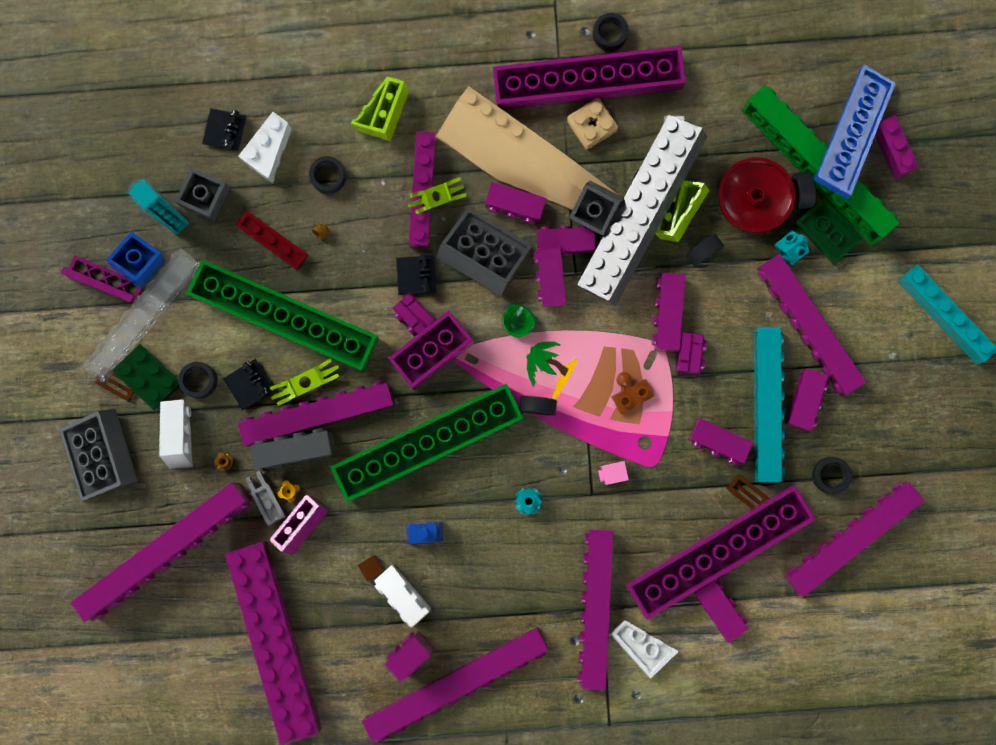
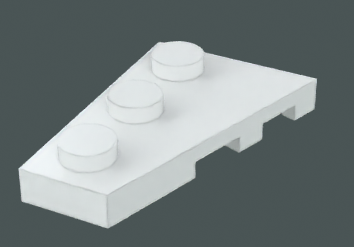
[610,620,679,678]

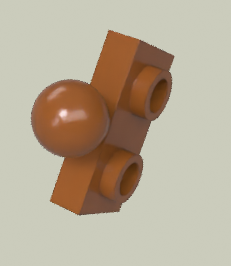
[611,372,654,414]

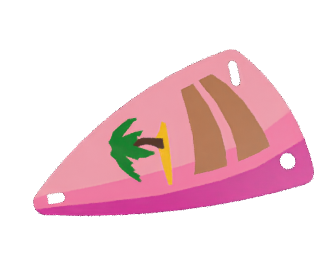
[454,330,673,467]

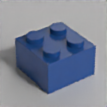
[106,231,165,289]

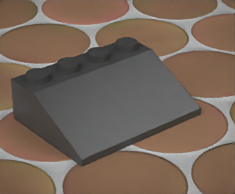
[436,208,532,296]
[59,409,138,502]

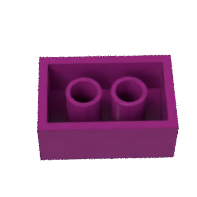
[384,631,434,683]

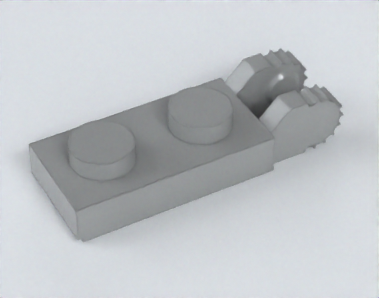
[246,470,286,526]

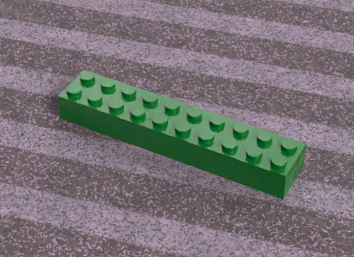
[741,84,899,246]
[186,259,379,373]
[330,383,523,502]

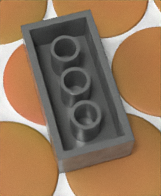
[250,428,336,470]

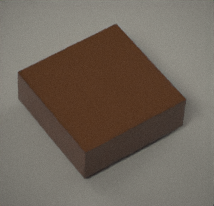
[358,555,385,582]

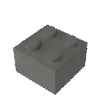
[175,167,231,222]
[569,180,624,235]

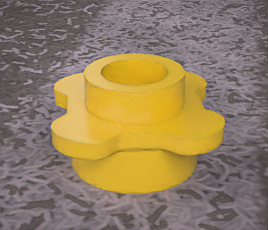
[277,480,300,503]

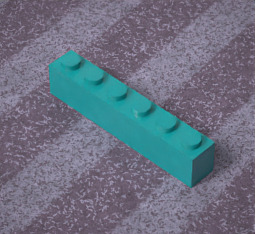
[128,179,190,235]
[897,264,996,365]

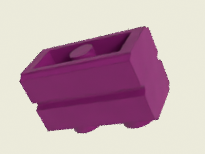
[393,293,436,337]
[675,333,707,375]

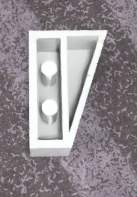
[238,112,292,184]
[159,400,193,469]
[374,564,431,628]

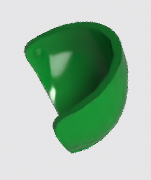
[502,304,536,337]

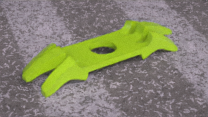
[408,177,467,214]
[270,358,339,406]

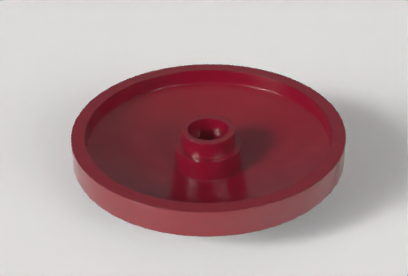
[718,157,795,234]

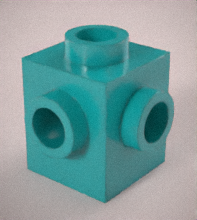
[775,231,809,265]
[515,487,542,515]

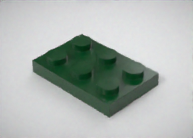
[794,197,863,265]
[112,344,179,411]

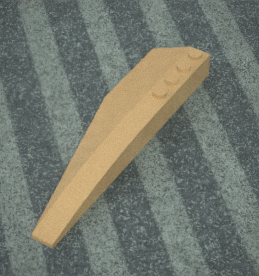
[436,86,617,210]

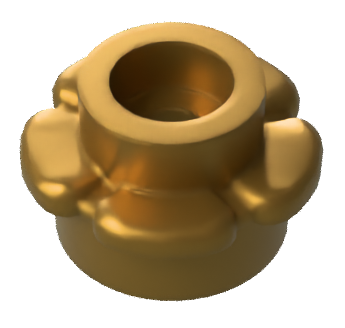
[312,223,329,240]
[214,452,233,471]

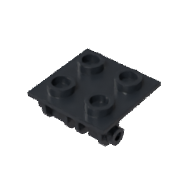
[202,108,247,152]
[396,254,436,295]
[223,358,275,411]

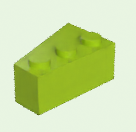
[350,76,410,141]
[655,180,710,242]

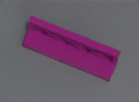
[61,255,145,305]

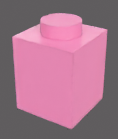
[598,461,629,485]

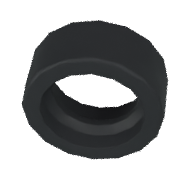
[593,13,629,52]
[309,156,346,194]
[792,171,816,209]
[686,234,724,267]
[178,362,218,399]
[519,396,557,416]
[812,457,852,494]

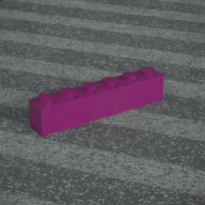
[409,132,437,249]

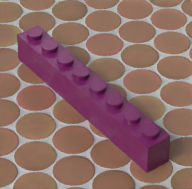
[757,254,866,396]
[237,381,395,447]
[784,482,924,598]
[578,529,613,690]

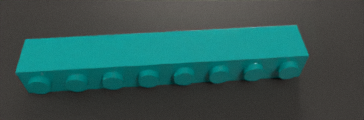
[754,327,785,483]

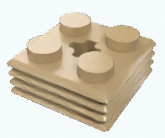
[567,98,618,150]

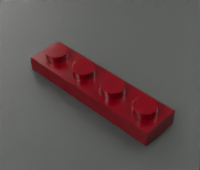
[236,211,309,271]

